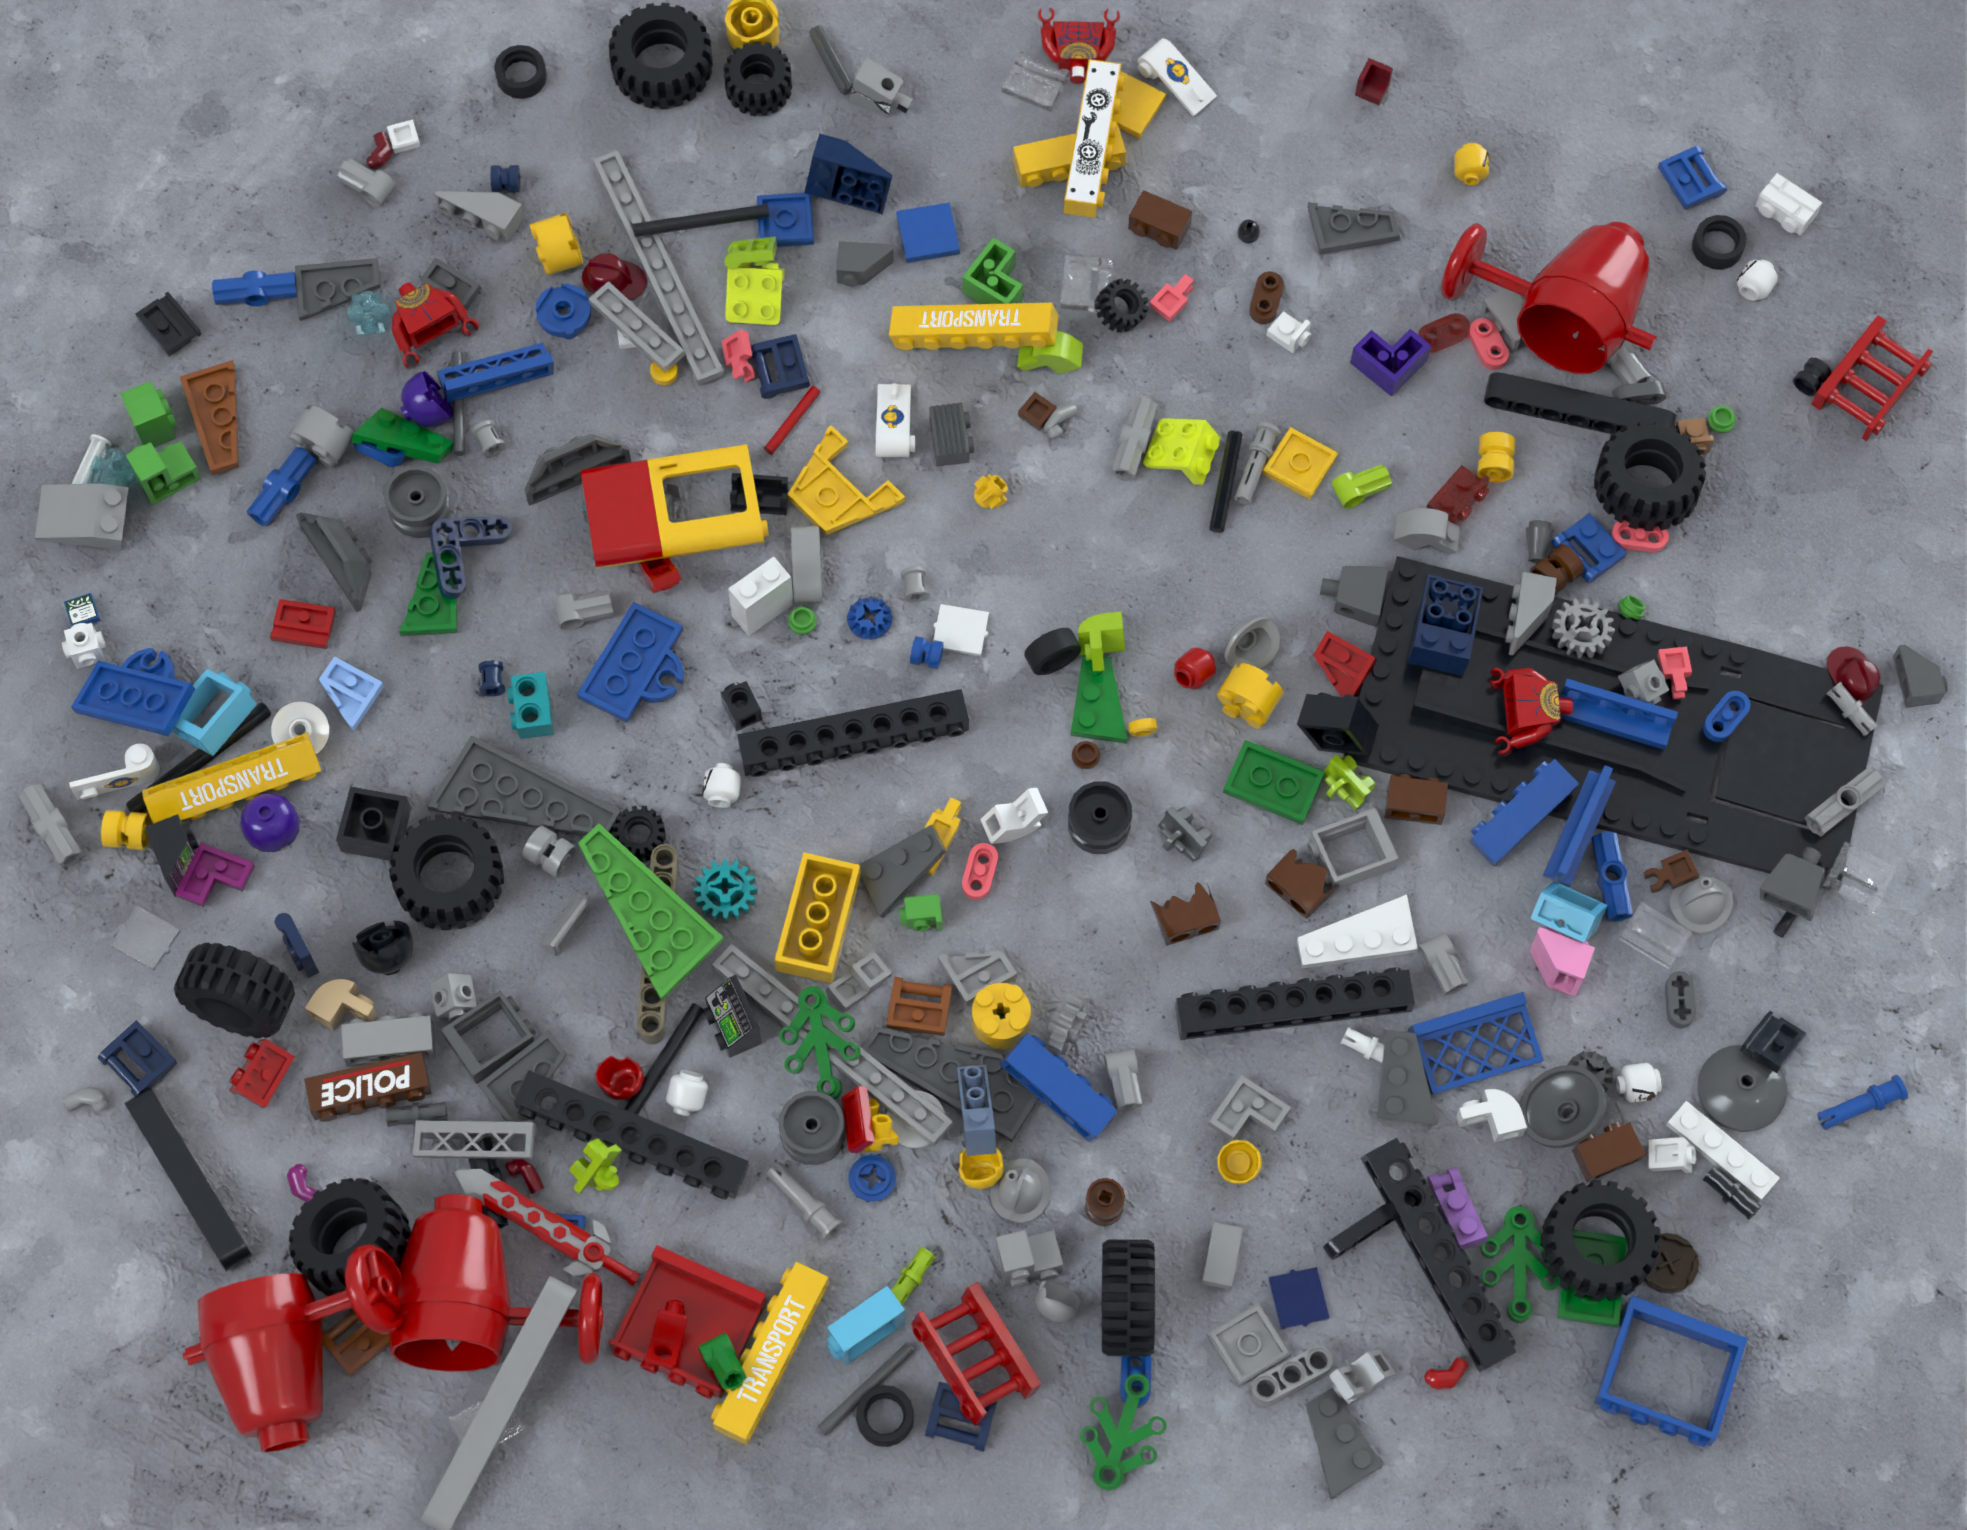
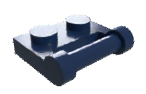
[751,334,810,399]
[274,913,319,978]
[98,1020,177,1097]
[925,1382,997,1452]

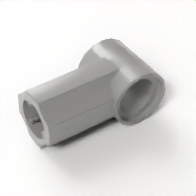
[337,159,395,207]
[1598,340,1650,385]
[554,591,614,630]
[1417,933,1468,995]
[1104,1049,1142,1111]

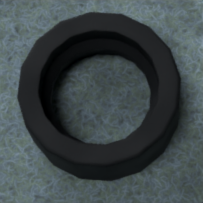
[494,45,547,99]
[1692,215,1746,270]
[1024,628,1081,675]
[856,1385,914,1447]

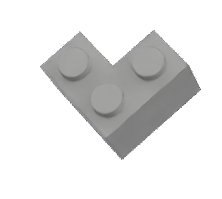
[995,1230,1063,1288]

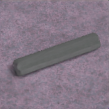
[809,25,853,95]

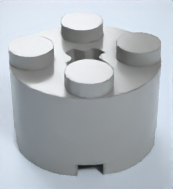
[288,405,354,468]

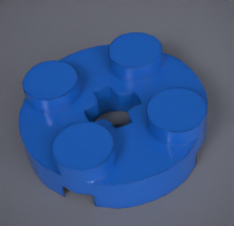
[536,284,591,339]

